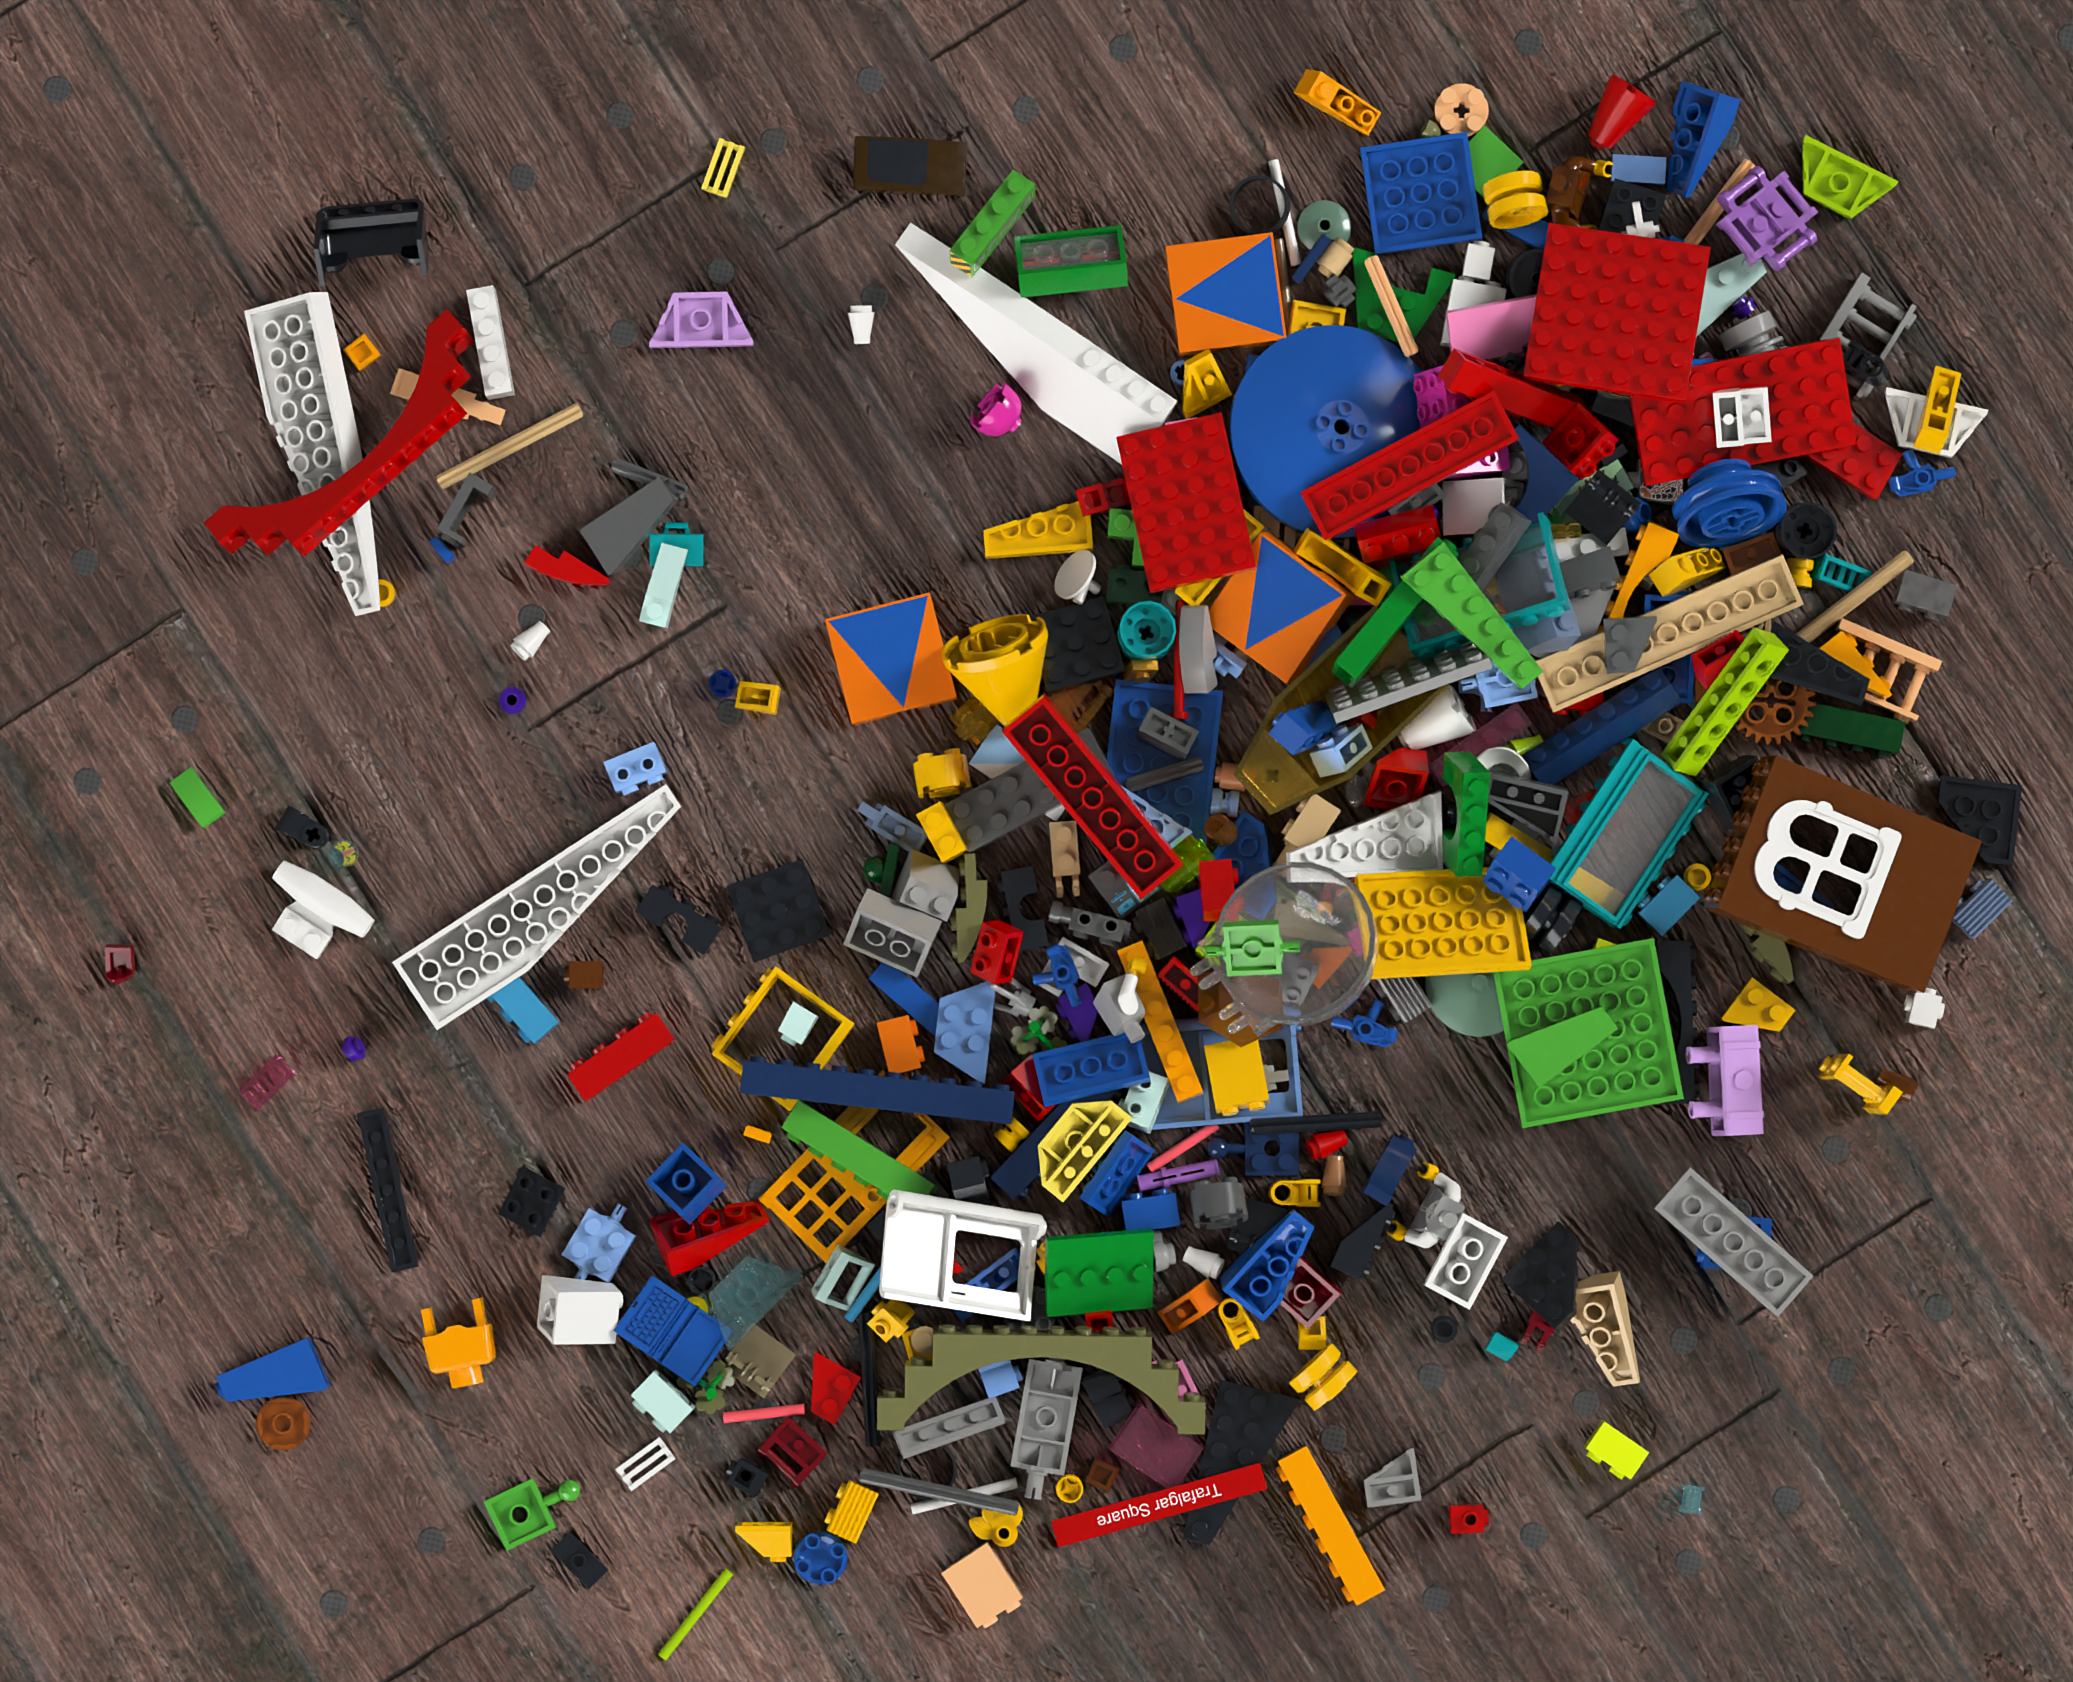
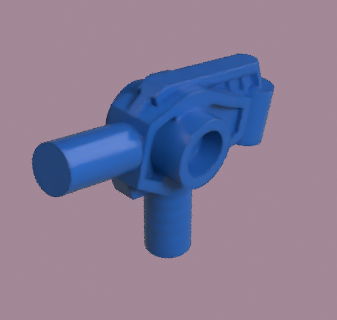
[1888,449,1956,497]
[1033,943,1082,1007]
[1331,999,1398,1048]

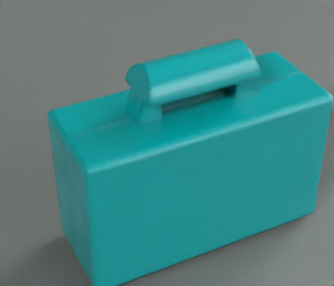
[649,522,704,567]

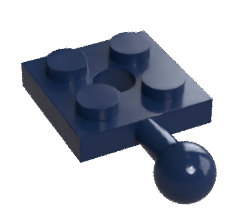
[1207,1122,1299,1175]

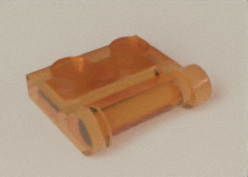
[1050,680,1114,732]

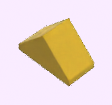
[735,681,781,715]

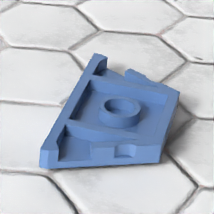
[933,981,996,1083]

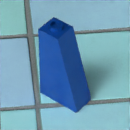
[215,1337,331,1402]

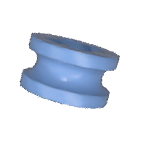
[1170,360,1185,386]

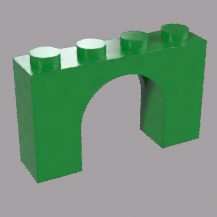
[1442,752,1490,877]

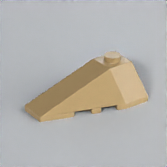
[1571,1271,1640,1387]

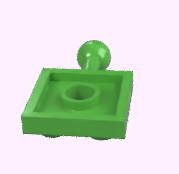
[484,1478,580,1551]

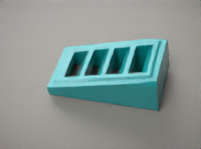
[1810,554,1872,592]

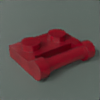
[755,1416,828,1489]

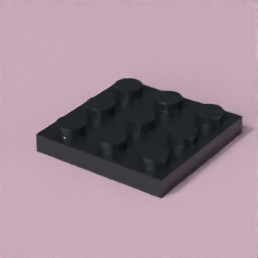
[1030,596,1126,695]
[727,859,830,963]

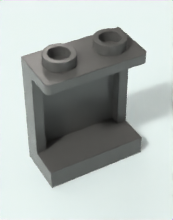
[437,472,498,548]

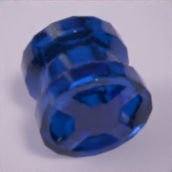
[709,670,737,698]

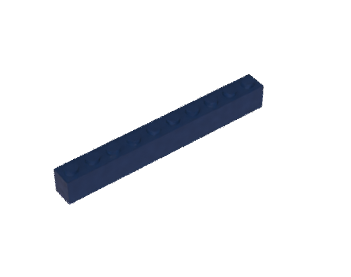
[740,1056,1015,1124]

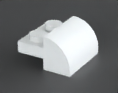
[1713,386,1772,448]

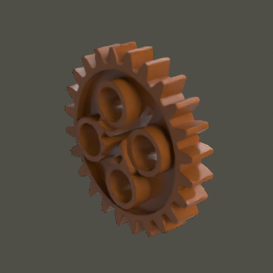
[1736,678,1816,746]

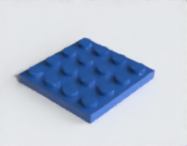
[1360,132,1482,255]

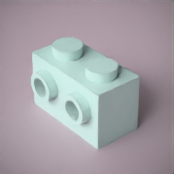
[1118,1071,1169,1134]

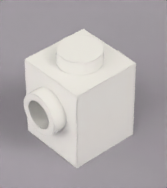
[1903,988,1945,1029]

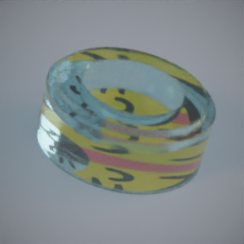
[331,840,359,867]

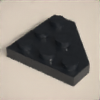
[1937,775,2022,866]
[1501,1221,1579,1333]

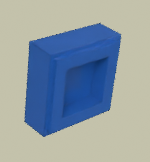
[429,536,456,565]

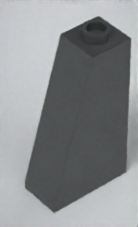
[579,477,679,576]

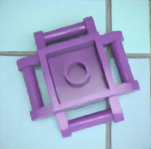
[1716,166,1818,271]

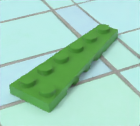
[1400,542,1543,689]

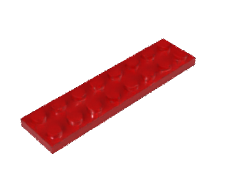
[1300,390,1520,541]

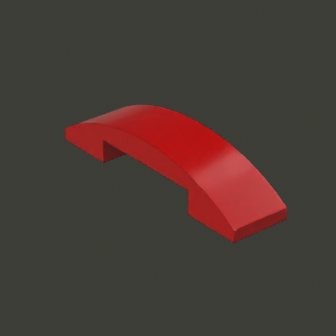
[1075,477,1131,517]

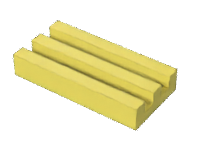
[701,138,745,198]

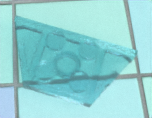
[709,1256,803,1351]

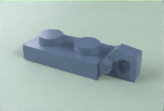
[857,801,928,852]

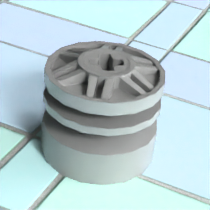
[1718,311,1787,357]

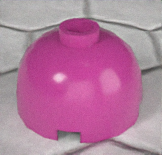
[970,382,1022,437]

